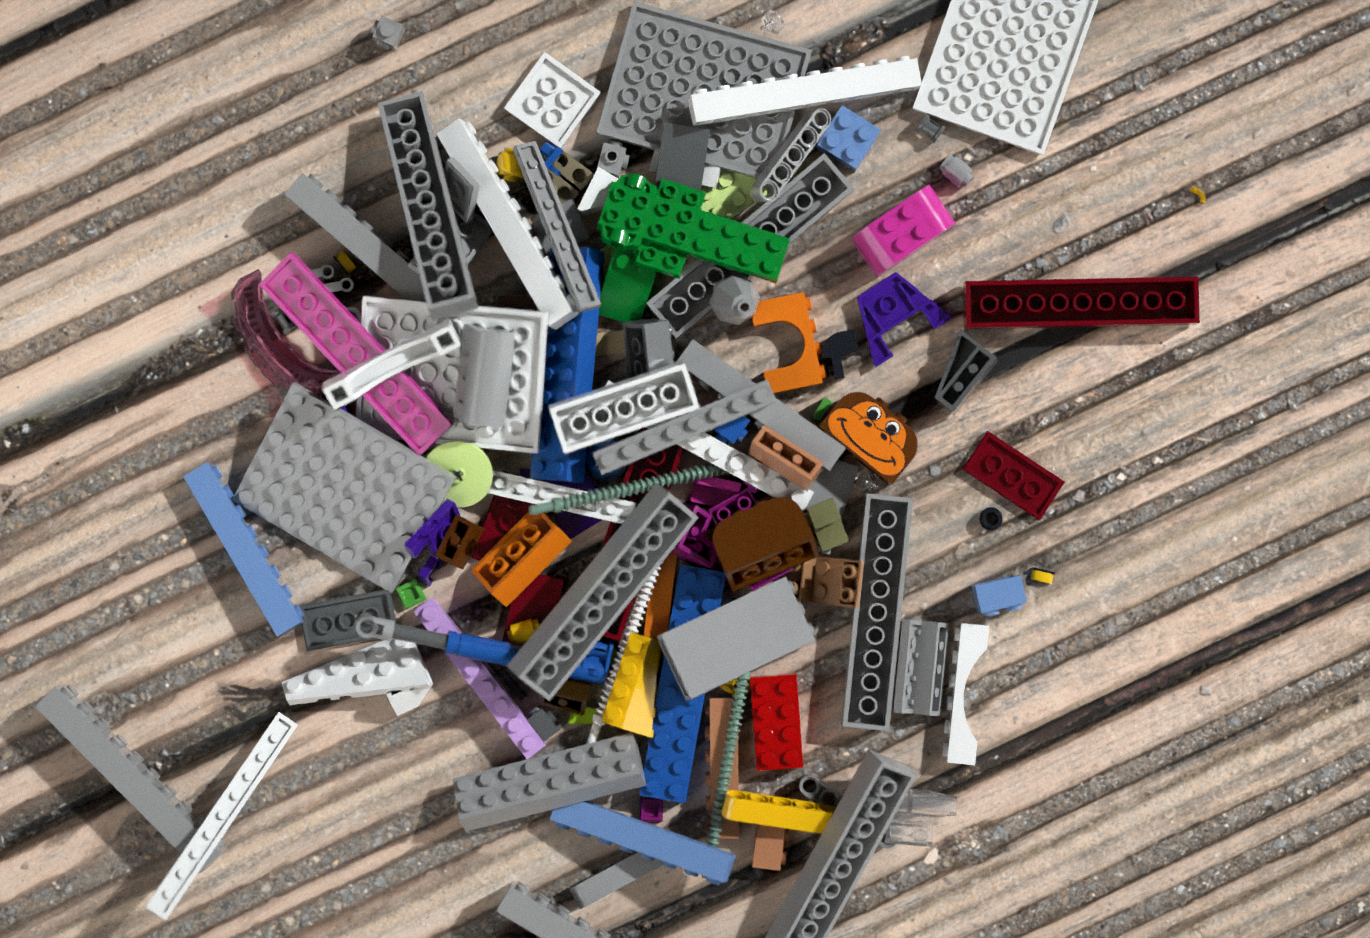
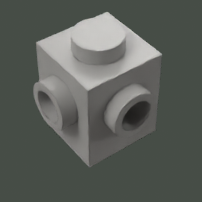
[371,15,405,50]
[597,140,630,178]

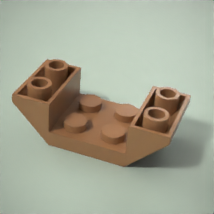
[784,556,864,608]

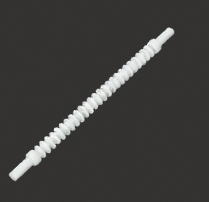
[586,562,663,744]

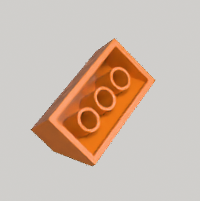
[471,504,572,607]

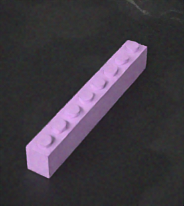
[413,597,547,759]

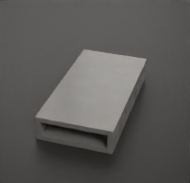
[657,577,815,701]

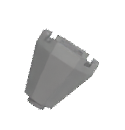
[709,275,760,325]

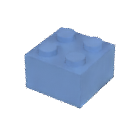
[816,105,881,172]
[971,575,1027,616]

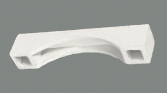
[323,319,461,410]
[942,622,989,765]

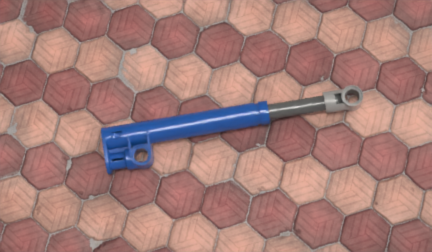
[354,614,613,685]

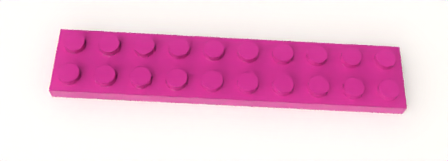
[259,252,454,456]

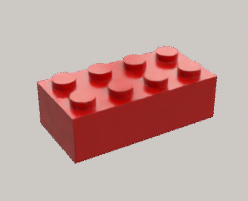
[750,673,804,771]

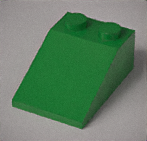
[599,247,656,322]

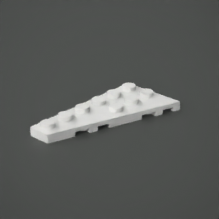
[281,639,431,705]

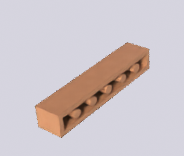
[705,697,739,839]

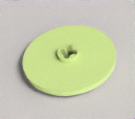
[426,440,493,508]

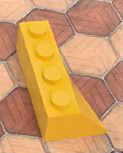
[602,632,661,738]

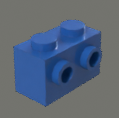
[714,416,750,445]

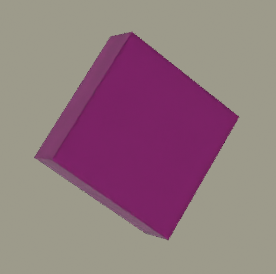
[639,797,663,822]

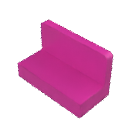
[691,476,741,506]

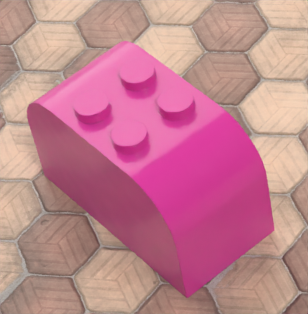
[851,185,956,278]

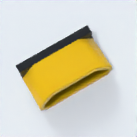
[333,250,356,275]
[1030,567,1055,584]

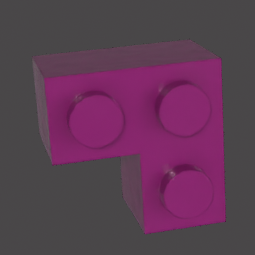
[671,505,717,568]

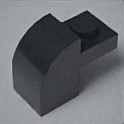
[821,329,859,381]

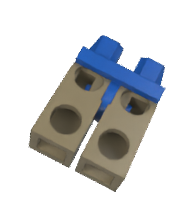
[540,142,595,203]

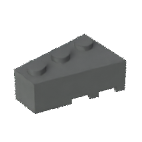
[935,329,998,416]

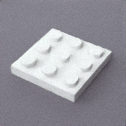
[504,52,601,148]

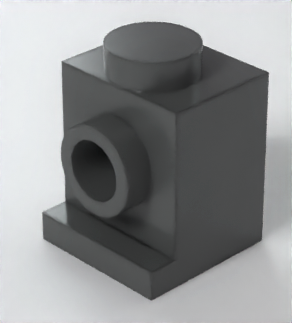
[527,705,563,742]

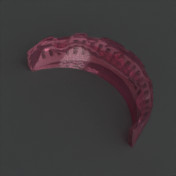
[231,269,341,396]

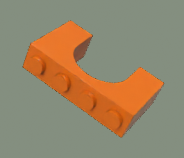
[752,292,826,394]

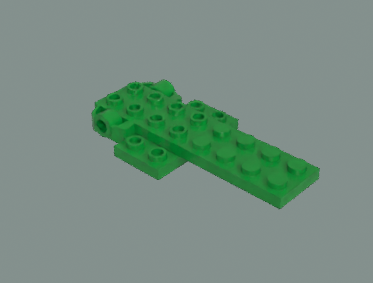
[597,173,790,283]

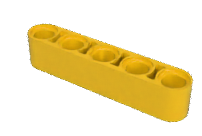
[722,790,836,834]

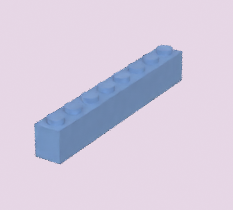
[183,462,305,637]
[550,801,736,885]

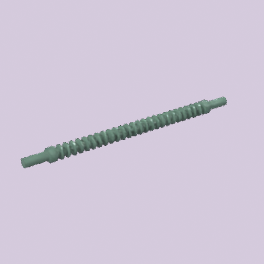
[529,464,729,516]
[701,672,751,879]

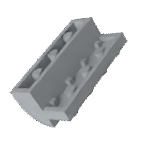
[453,324,516,427]
[893,619,949,716]

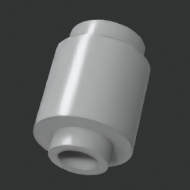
[939,154,974,188]

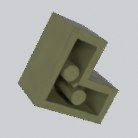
[804,498,849,552]

